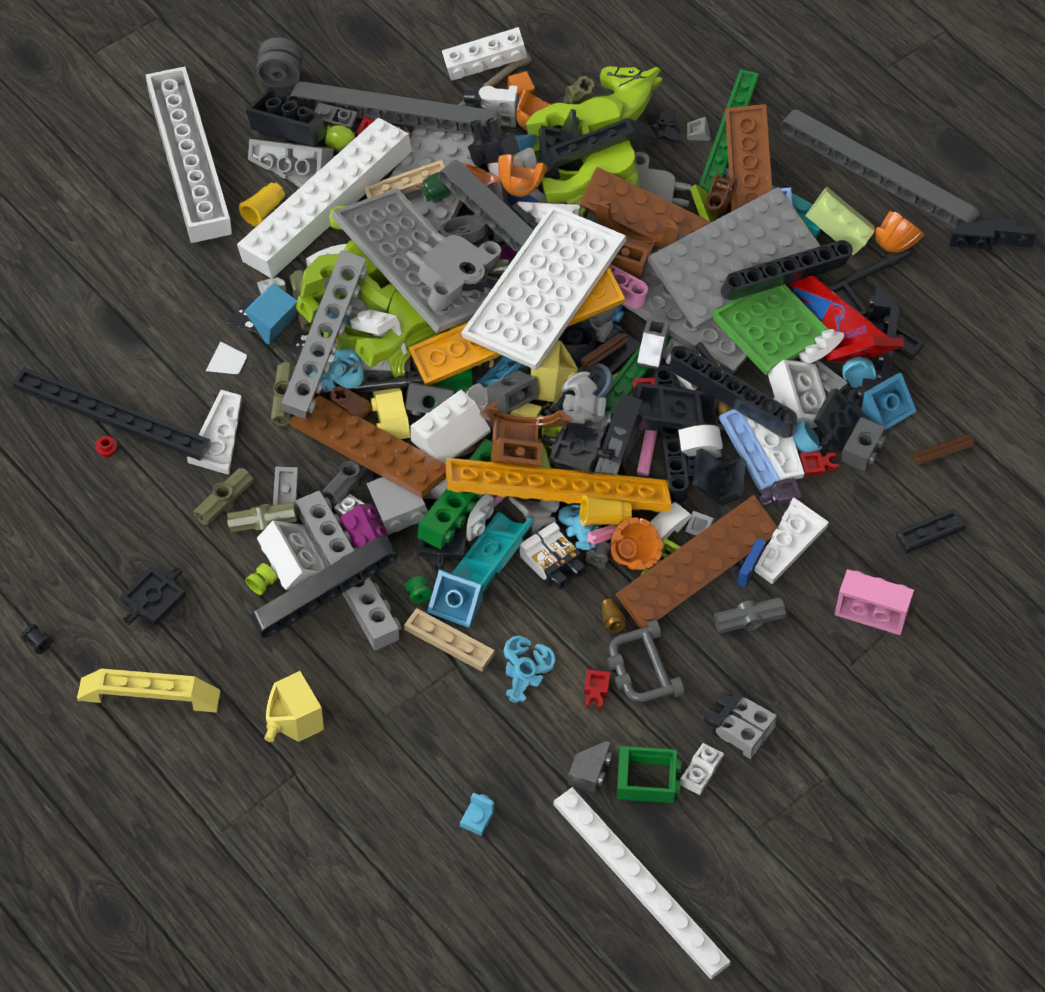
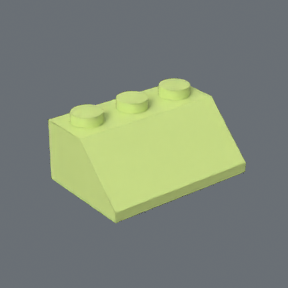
[805,187,875,255]

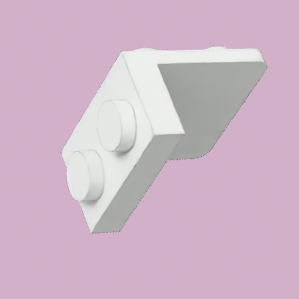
[350,309,407,355]

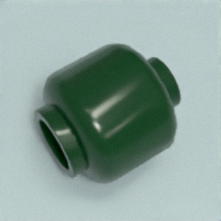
[420,172,451,203]

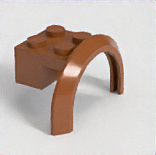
[596,200,679,280]
[480,401,571,467]

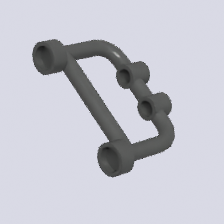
[607,619,685,702]

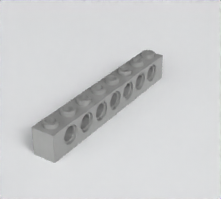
[281,250,368,419]
[295,490,401,651]

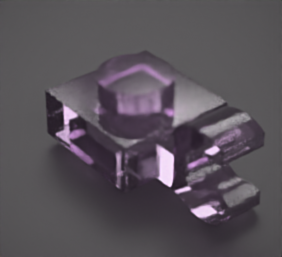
[759,478,802,505]

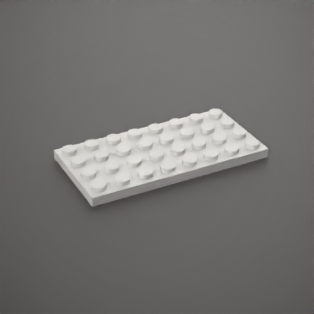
[461,205,626,370]

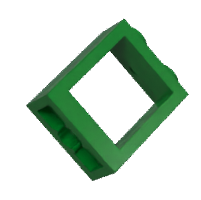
[617,746,681,803]

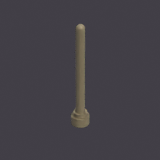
[458,51,532,106]

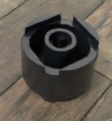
[558,322,596,368]

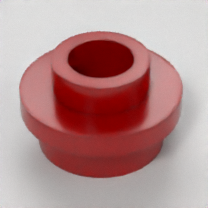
[95,436,118,457]

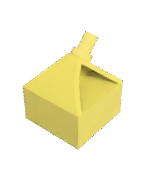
[530,340,578,402]
[265,671,324,742]

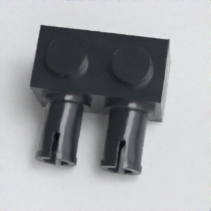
[468,117,520,165]

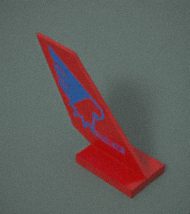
[786,276,904,362]

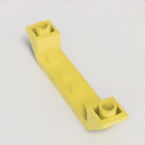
[77,669,220,713]

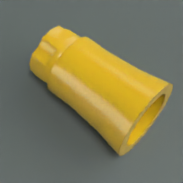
[239,182,285,227]
[579,495,632,526]

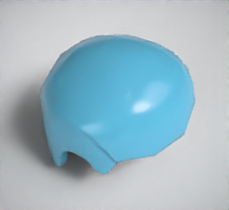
[842,356,876,389]
[793,421,822,453]

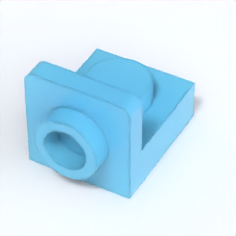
[460,793,494,836]

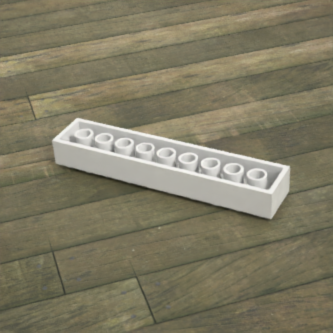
[146,67,232,243]
[237,118,412,278]

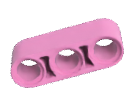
[609,264,648,309]

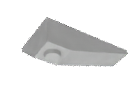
[248,139,333,187]

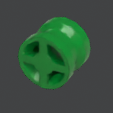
[405,576,432,604]

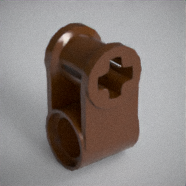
[706,174,737,217]
[331,386,372,419]

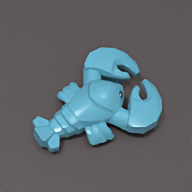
[309,348,364,390]
[558,505,602,550]
[503,636,555,703]

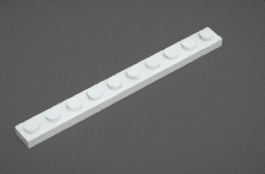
[554,788,730,979]

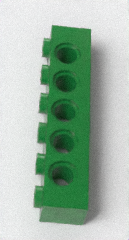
[417,439,492,549]

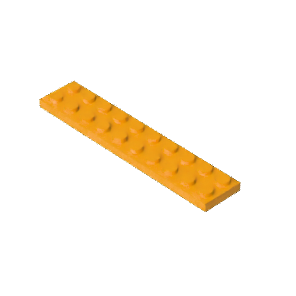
[408,266,625,386]
[446,458,671,512]

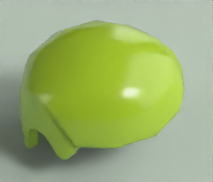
[324,126,355,151]

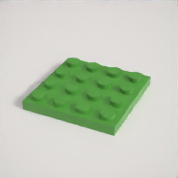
[712,285,829,375]

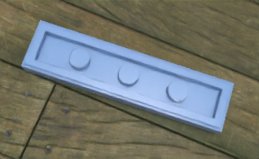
[719,409,781,493]

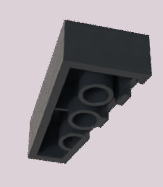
[246,87,327,147]

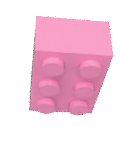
[835,569,914,636]

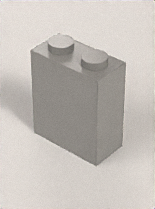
[367,477,428,535]

